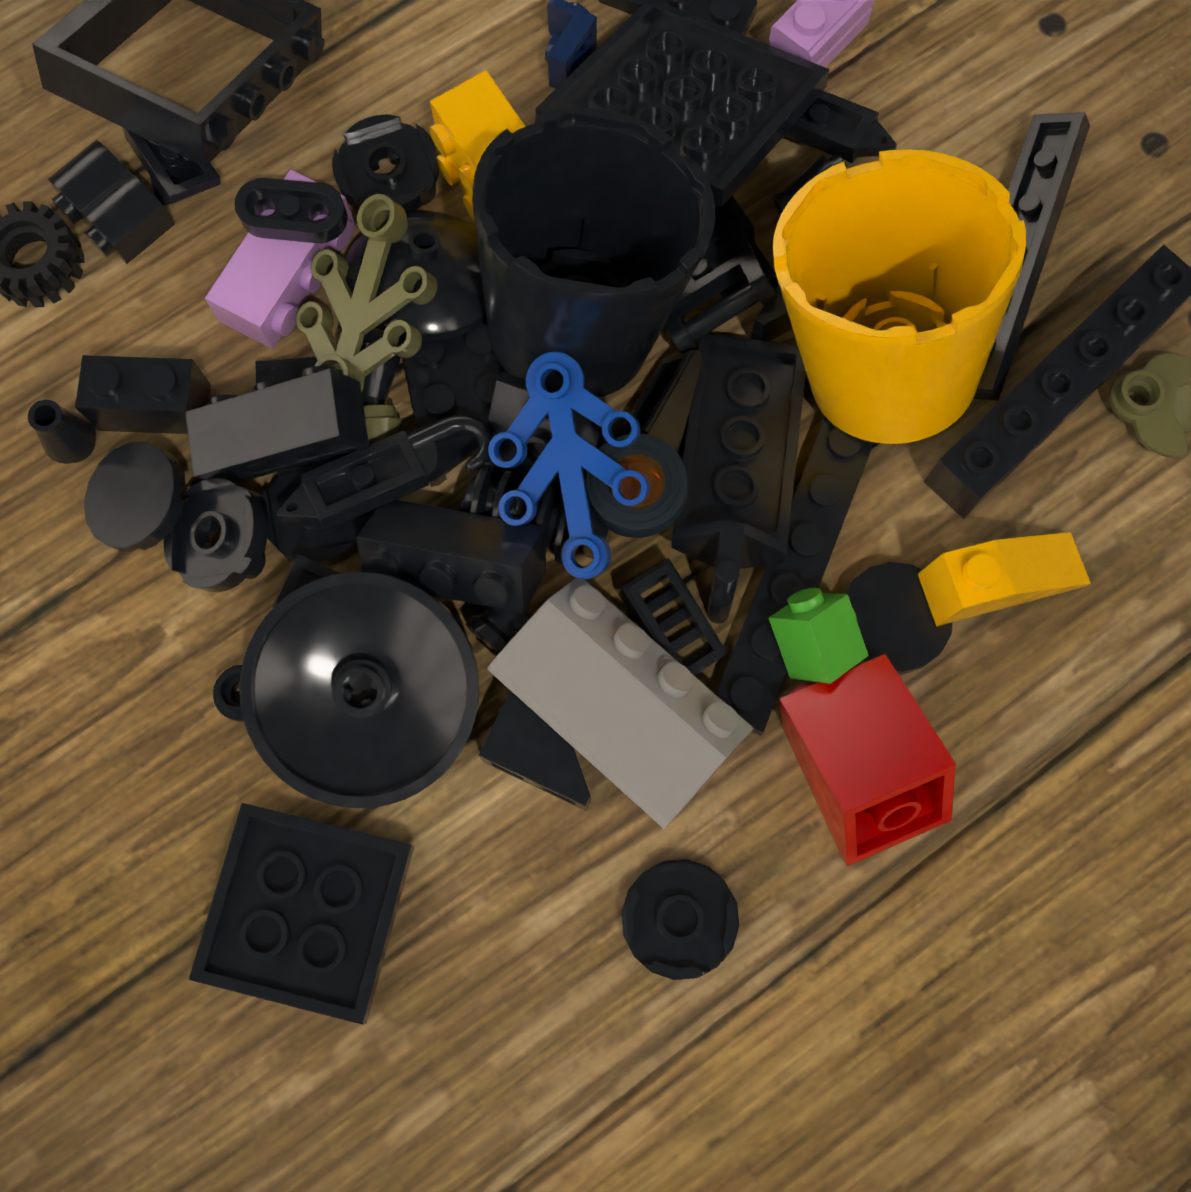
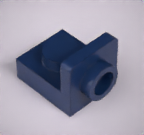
[545,0,597,89]

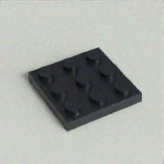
[189,803,414,1025]

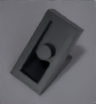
[123,128,221,205]

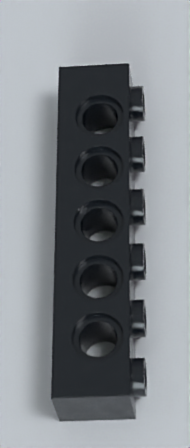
[924,244,1191,519]

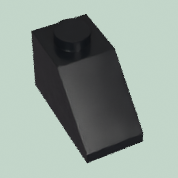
[478,692,591,811]

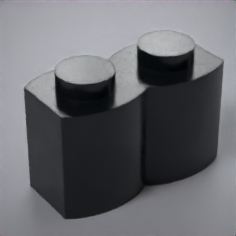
[48,139,175,264]

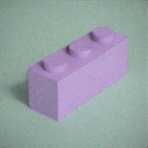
[205,169,354,349]

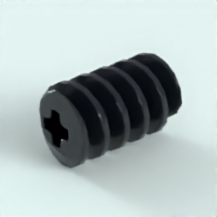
[460,462,570,564]

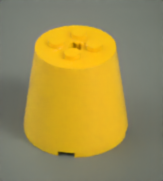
[773,149,1026,444]

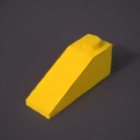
[918,532,1091,627]

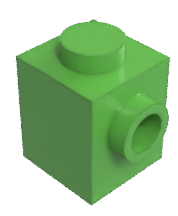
[769,588,869,684]

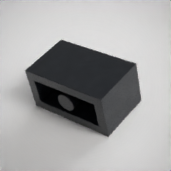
[75,355,211,434]

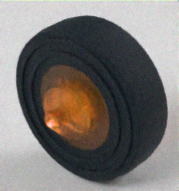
[585,434,688,538]

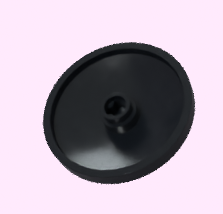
[239,571,479,808]

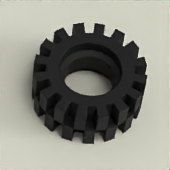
[0,201,85,308]

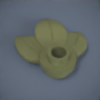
[1108,353,1191,458]

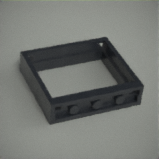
[32,0,325,167]

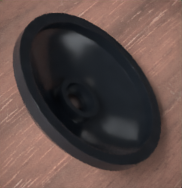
[345,211,487,341]

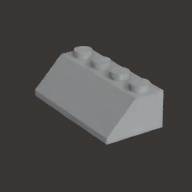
[487,578,754,829]

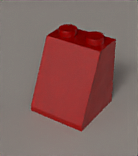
[779,654,956,866]

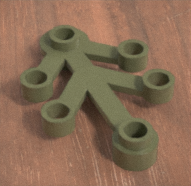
[296,194,437,392]

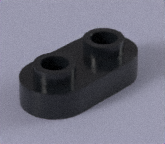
[234,178,348,243]

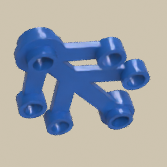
[488,352,650,579]

